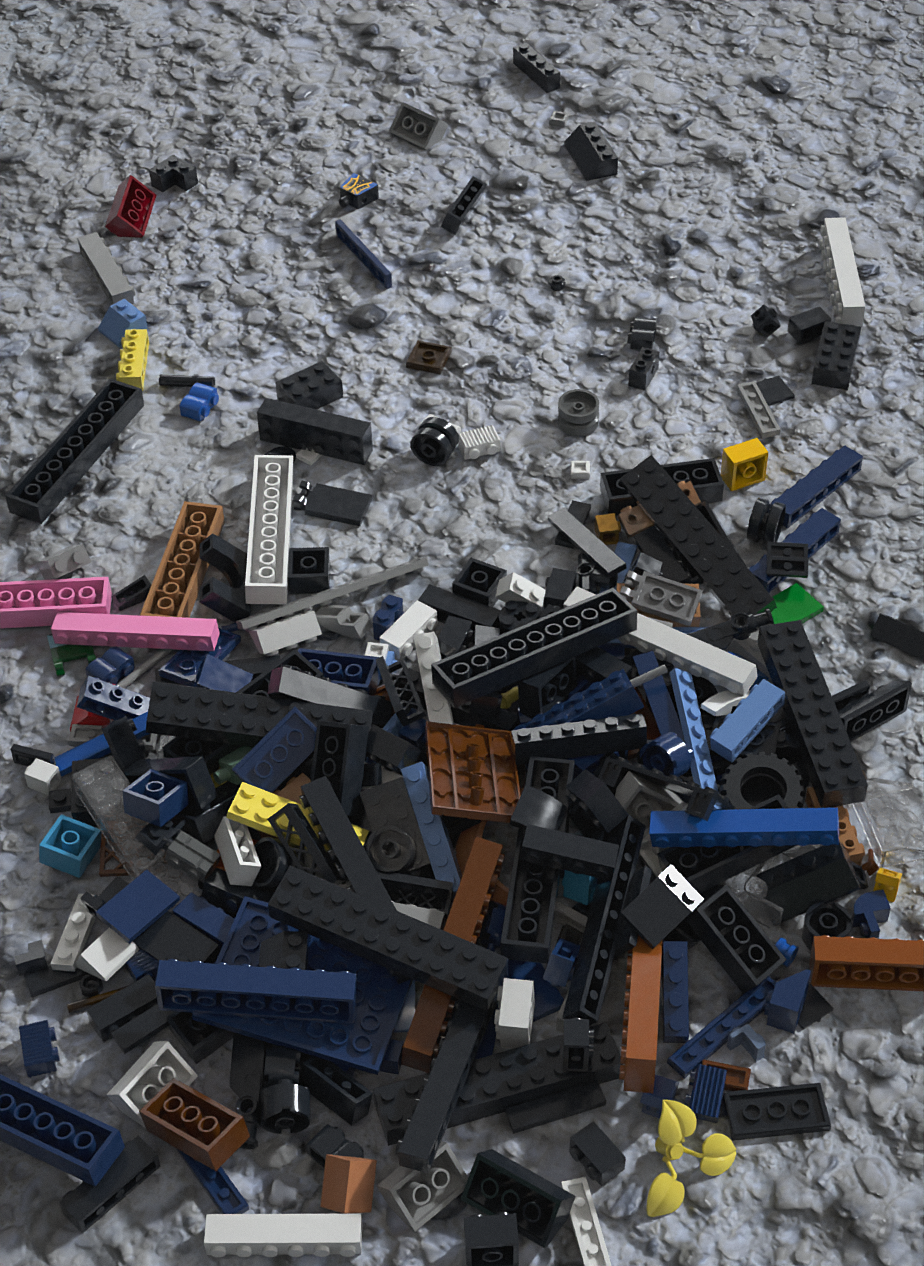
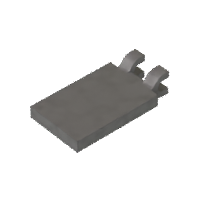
[620,570,703,626]

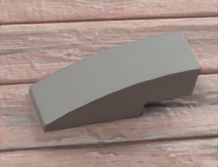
[315,605,373,639]

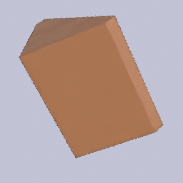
[320,1154,377,1214]

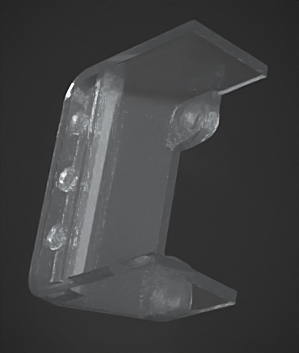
[727,845,820,933]

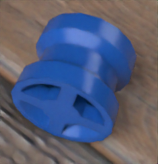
[775,937,799,967]

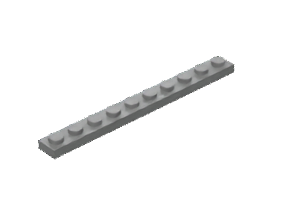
[236,557,429,632]

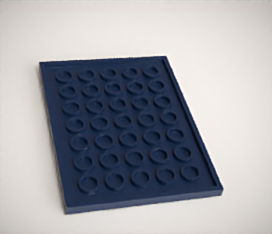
[192,896,413,1075]

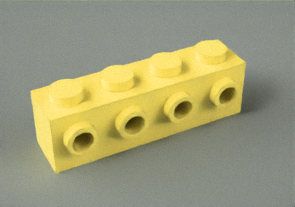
[116,329,149,391]

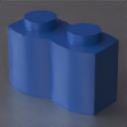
[179,383,219,421]

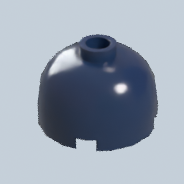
[479,900,506,948]

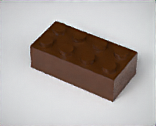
[139,1078,250,1171]

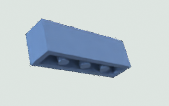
[710,679,785,763]

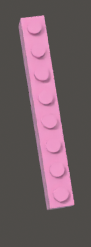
[51,612,220,651]

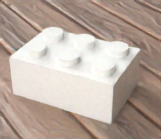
[494,978,535,1049]

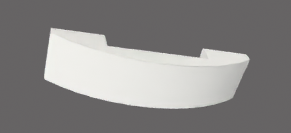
[701,690,751,716]

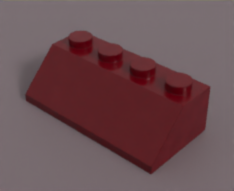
[105,175,157,238]

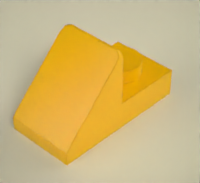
[873,867,902,902]

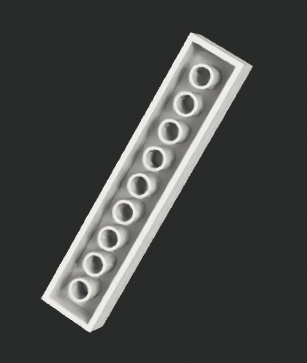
[245,455,293,604]

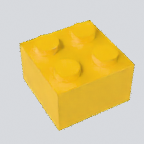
[720,438,769,491]

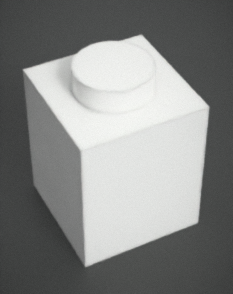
[24,758,62,795]

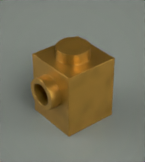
[594,513,621,545]

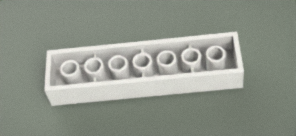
[819,217,865,335]

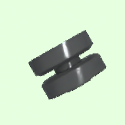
[558,389,599,436]

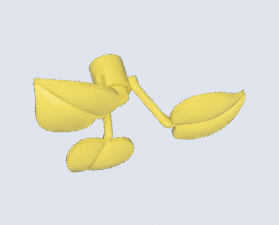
[646,1100,736,1217]

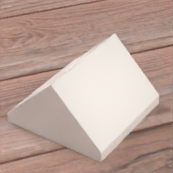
[76,927,139,981]

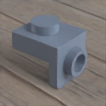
[727,1024,766,1062]

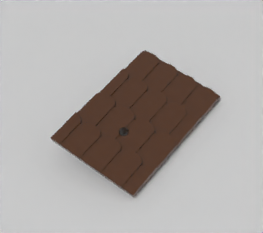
[425,721,521,823]

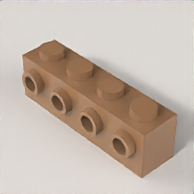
[618,481,701,539]
[805,787,865,866]

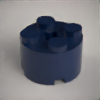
[639,732,693,777]

